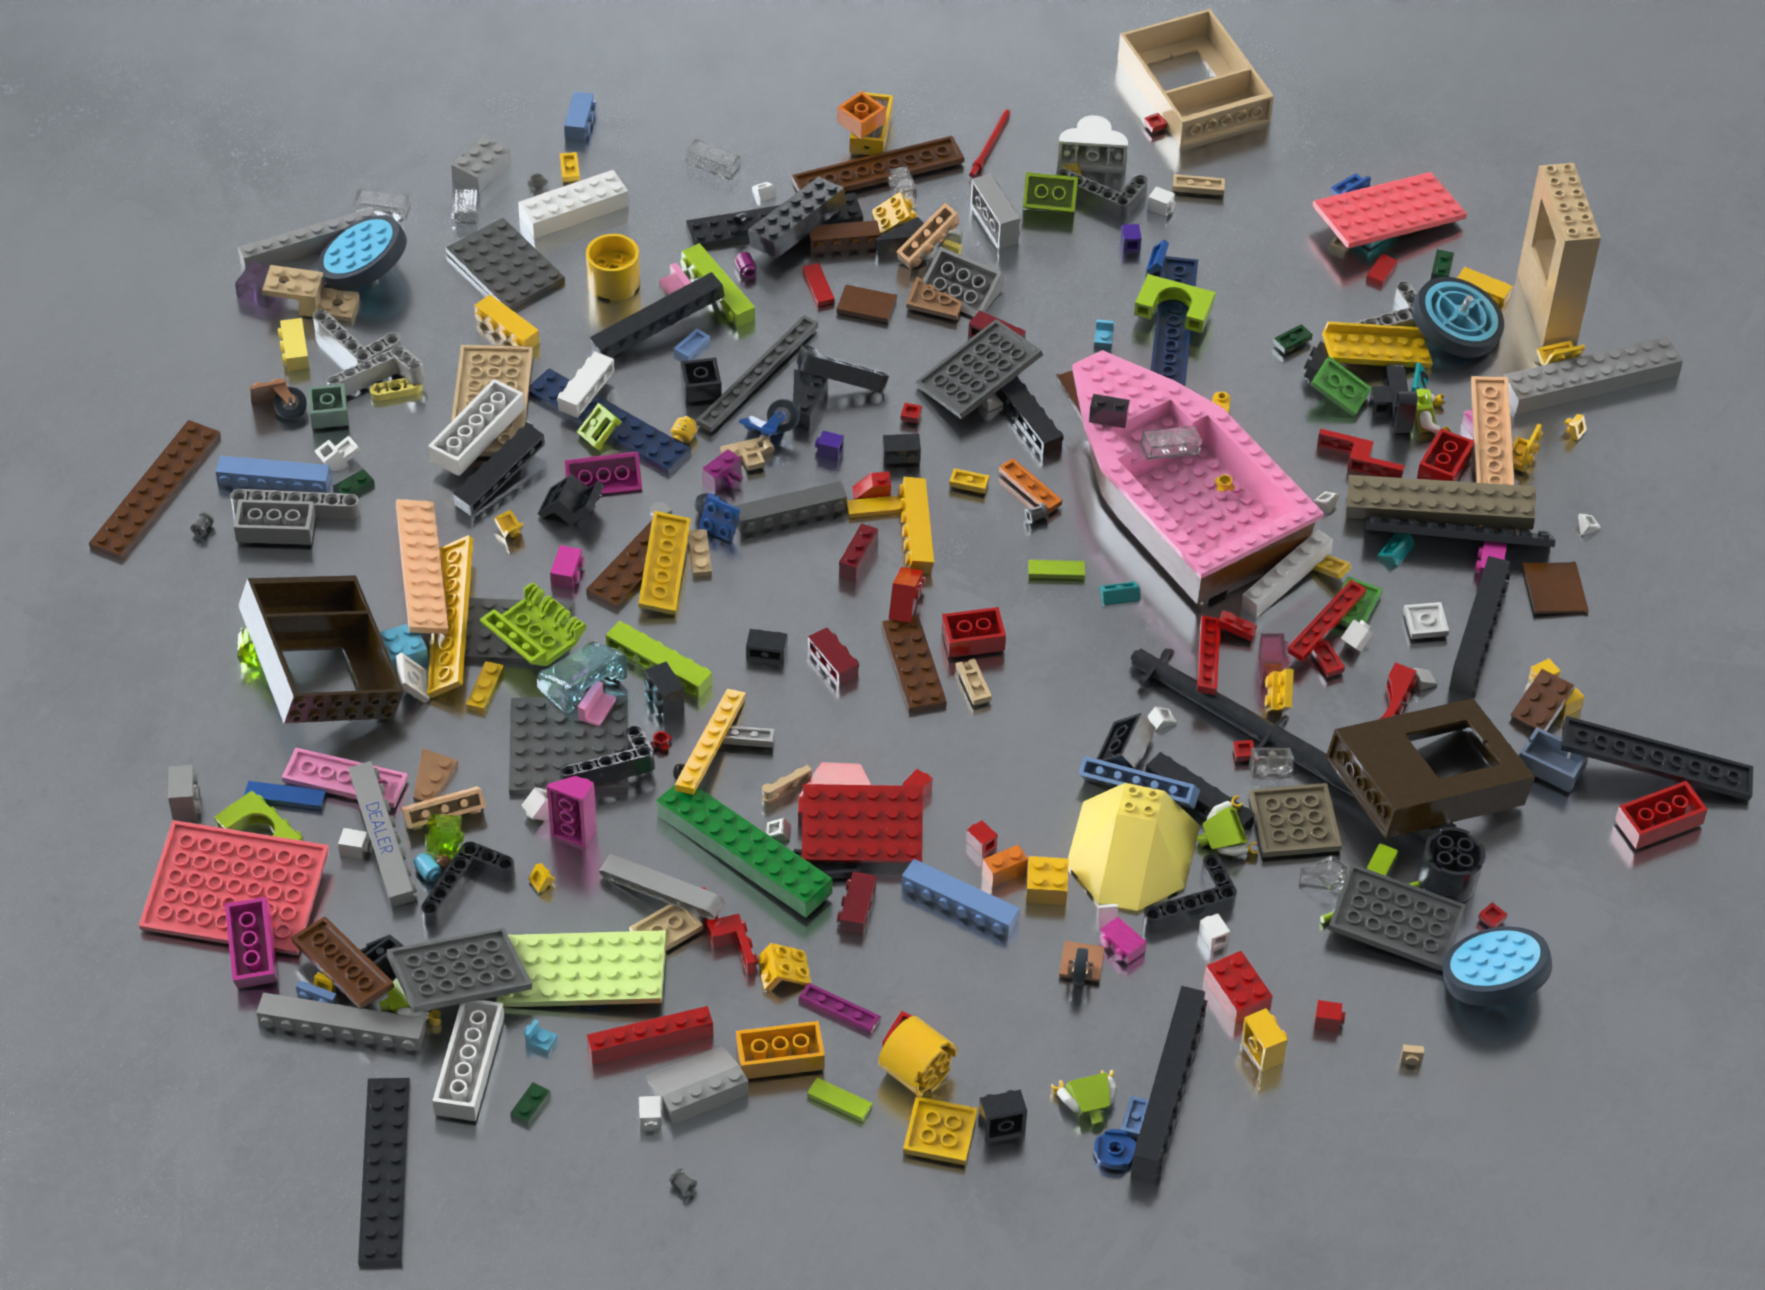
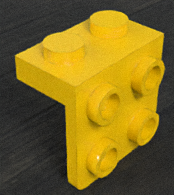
[872,192,919,234]
[1536,340,1585,365]
[1512,424,1543,472]
[758,943,811,991]

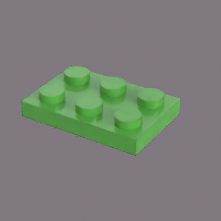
[1310,356,1371,416]
[1338,576,1383,627]

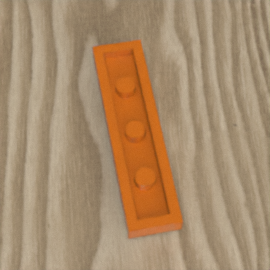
[999,458,1063,513]

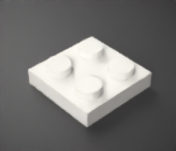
[1403,602,1449,639]
[396,653,430,703]

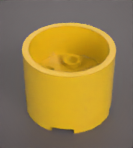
[586,234,640,302]
[878,1016,958,1097]

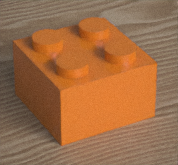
[837,91,886,139]

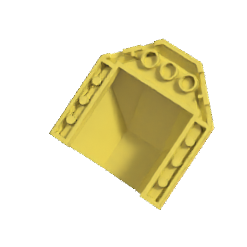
[1068,783,1200,913]

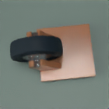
[249,378,307,420]
[1059,941,1105,985]

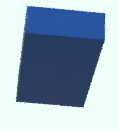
[1146,239,1169,275]

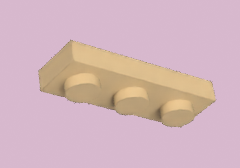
[1172,174,1225,195]
[688,529,712,577]

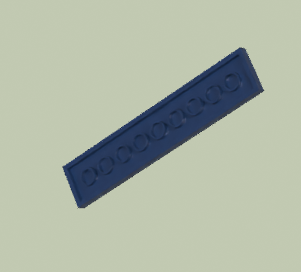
[1150,256,1198,386]
[529,368,691,475]

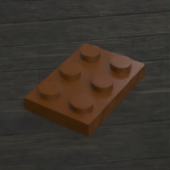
[1510,669,1576,731]

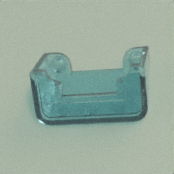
[537,641,627,714]

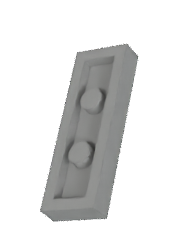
[721,726,775,748]

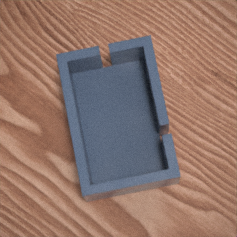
[1519,727,1589,792]

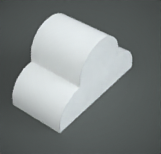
[1057,115,1128,171]

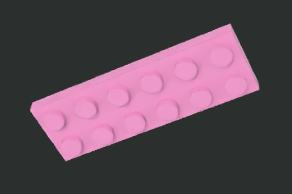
[282,747,408,808]

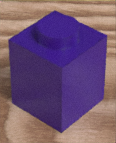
[1121,224,1142,252]
[815,431,844,461]

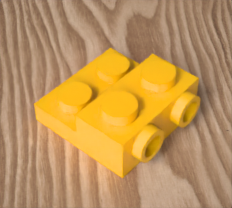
[1264,669,1294,714]

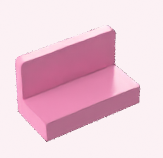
[659,262,691,295]
[578,680,617,727]

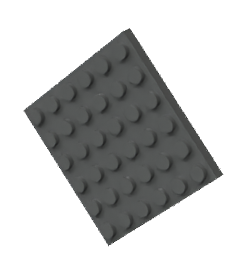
[509,695,628,795]

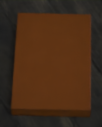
[836,285,897,323]

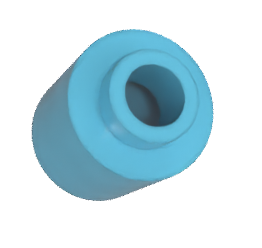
[413,853,442,882]

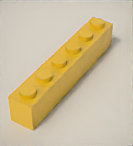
[898,477,934,575]

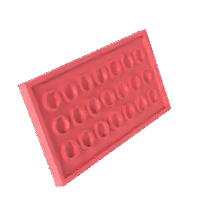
[1313,172,1467,248]

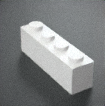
[557,352,614,418]

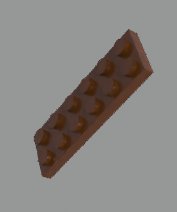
[586,520,652,610]
[881,615,947,713]
[291,916,395,1009]

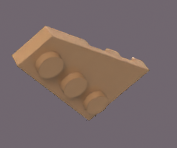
[906,277,962,320]
[413,748,458,803]

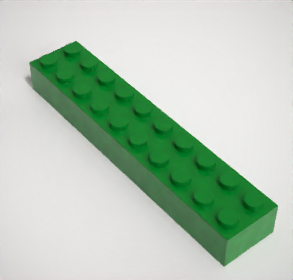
[656,784,833,918]

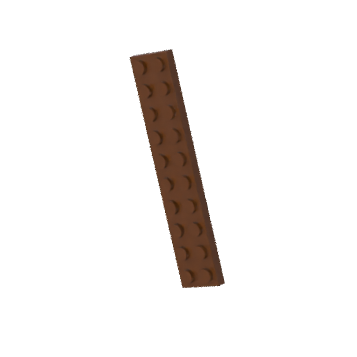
[792,136,965,192]
[89,420,221,560]

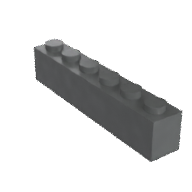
[734,481,847,534]

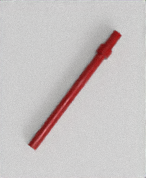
[969,109,1011,178]

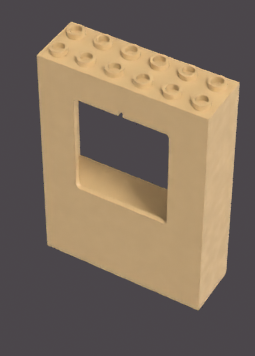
[1118,9,1274,147]
[1517,163,1601,347]

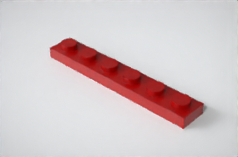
[1286,580,1367,661]
[1197,615,1220,695]

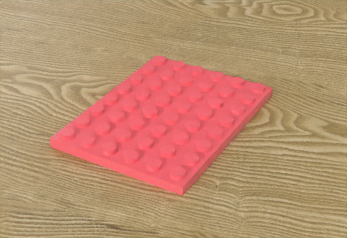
[139,820,329,955]

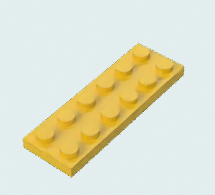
[638,511,691,615]

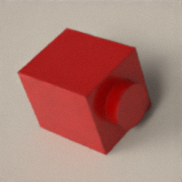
[903,769,933,799]
[966,820,998,857]
[1314,1000,1346,1032]

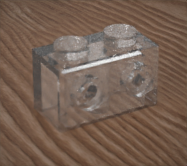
[888,166,917,205]
[1249,748,1294,780]

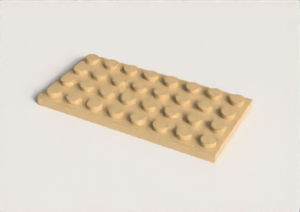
[451,345,533,457]

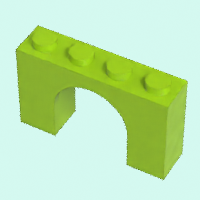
[1134,274,1216,333]
[214,791,304,841]

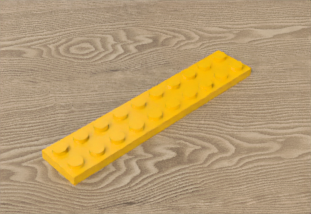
[426,535,474,698]

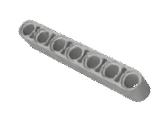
[230,489,360,519]
[599,854,725,920]

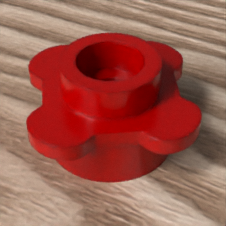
[650,731,672,751]

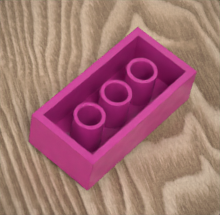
[225,897,278,989]

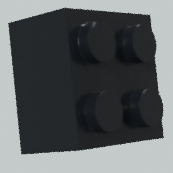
[680,357,722,402]
[644,661,685,721]
[978,1089,1027,1142]

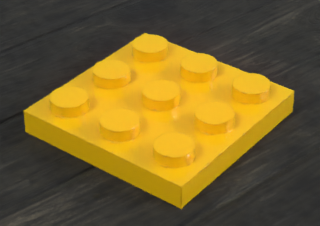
[903,1096,978,1165]

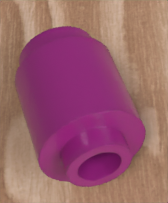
[734,252,757,278]

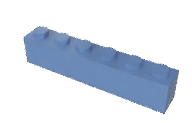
[215,456,332,493]
[1078,756,1200,809]
[902,859,1020,937]

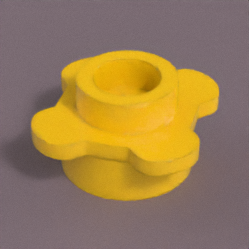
[1215,474,1235,492]

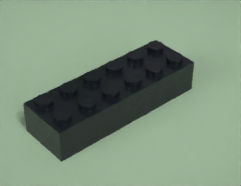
[748,177,847,258]

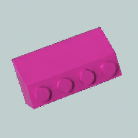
[563,452,642,494]
[547,776,597,849]

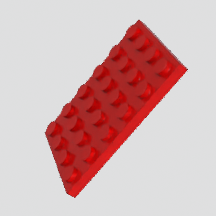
[802,784,923,864]

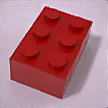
[1417,428,1475,481]
[941,607,1006,658]
[1204,951,1273,1025]

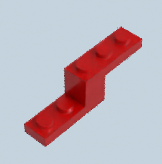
[1317,428,1405,478]
[702,887,758,975]

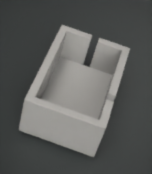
[451,135,511,193]

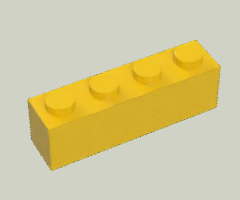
[474,294,540,347]

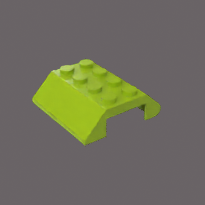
[480,582,586,666]

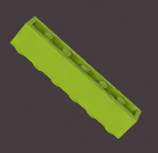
[680,243,755,327]
[606,620,712,699]

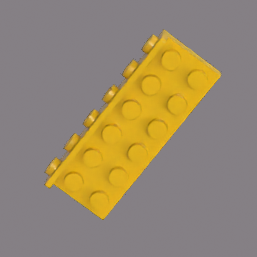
[1322,322,1433,368]

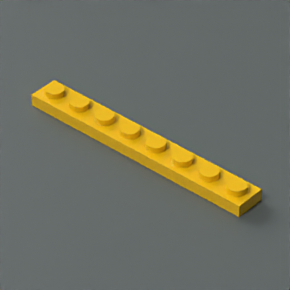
[675,689,745,795]

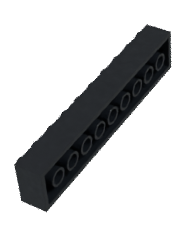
[1130,986,1208,1184]

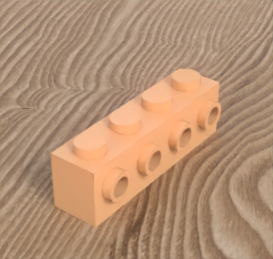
[896,203,959,270]
[401,786,486,830]

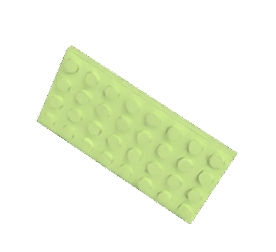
[497,931,666,1007]

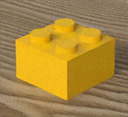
[1026,856,1069,905]
[1241,1008,1288,1072]

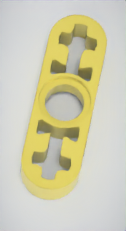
[370,378,423,401]

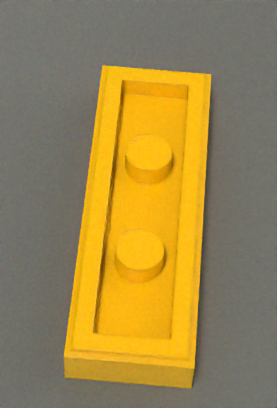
[847,495,903,518]

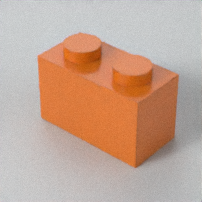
[982,845,1028,888]

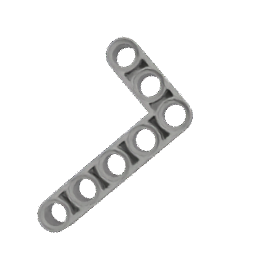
[1353,281,1417,327]
[313,310,401,366]
[326,347,426,396]

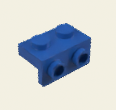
[1330,173,1371,195]

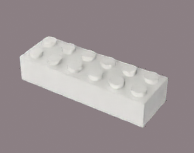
[518,170,629,239]
[428,379,525,476]
[433,1000,504,1121]

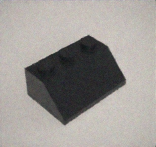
[1097,713,1156,770]

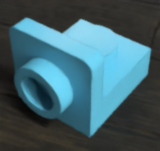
[1094,320,1114,349]
[524,1019,558,1055]

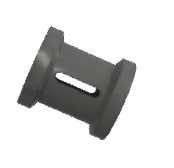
[1025,503,1049,524]
[190,512,214,537]
[669,1168,697,1196]

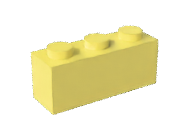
[278,318,309,371]

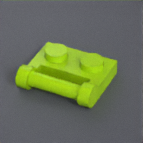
[577,403,622,451]

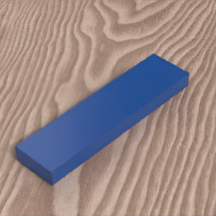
[244,781,326,810]

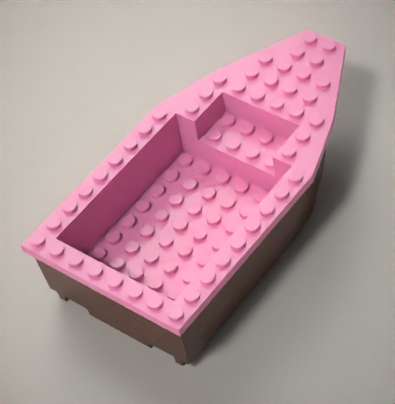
[1072,350,1324,606]

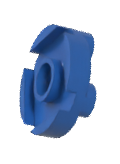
[1094,1129,1136,1170]

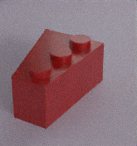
[888,567,926,623]

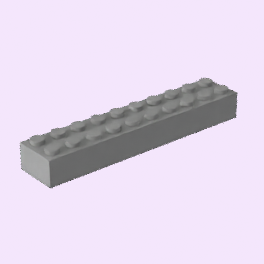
[1503,336,1683,414]

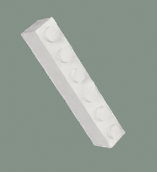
[1242,529,1333,618]

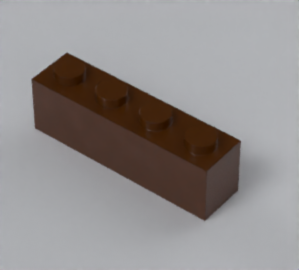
[808,220,880,253]

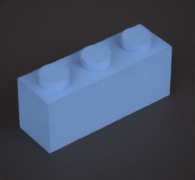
[564,91,597,140]

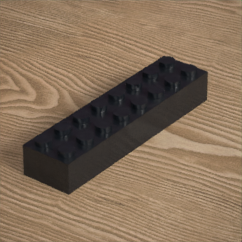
[1449,556,1512,696]

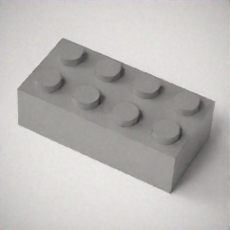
[971,174,1021,249]
[234,499,316,545]

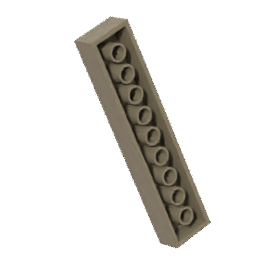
[1346,475,1536,530]

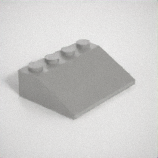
[922,247,1006,317]
[646,1045,748,1125]

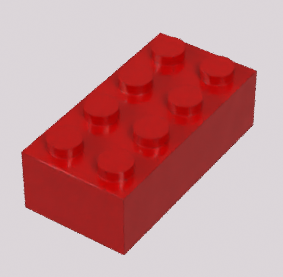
[1615,781,1708,849]

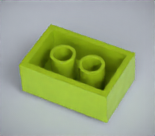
[1022,172,1078,214]

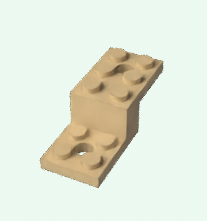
[262,265,359,322]

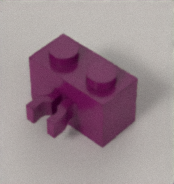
[702,449,743,493]

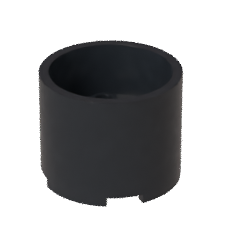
[1417,827,1486,903]

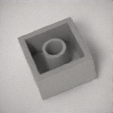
[168,765,201,822]

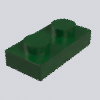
[1431,249,1454,279]
[1273,324,1313,354]
[333,469,375,495]
[510,1082,551,1126]

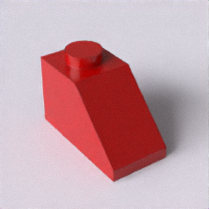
[852,472,891,500]

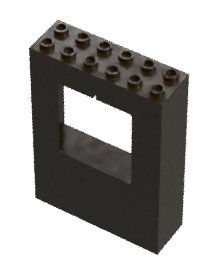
[238,575,404,724]
[1326,698,1535,839]

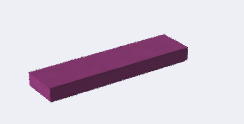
[798,983,881,1035]

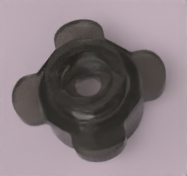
[527,174,548,191]

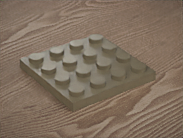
[1249,783,1342,857]

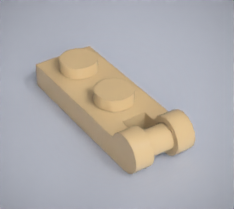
[720,435,775,461]
[955,659,992,705]
[762,764,812,805]

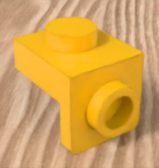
[494,510,524,538]

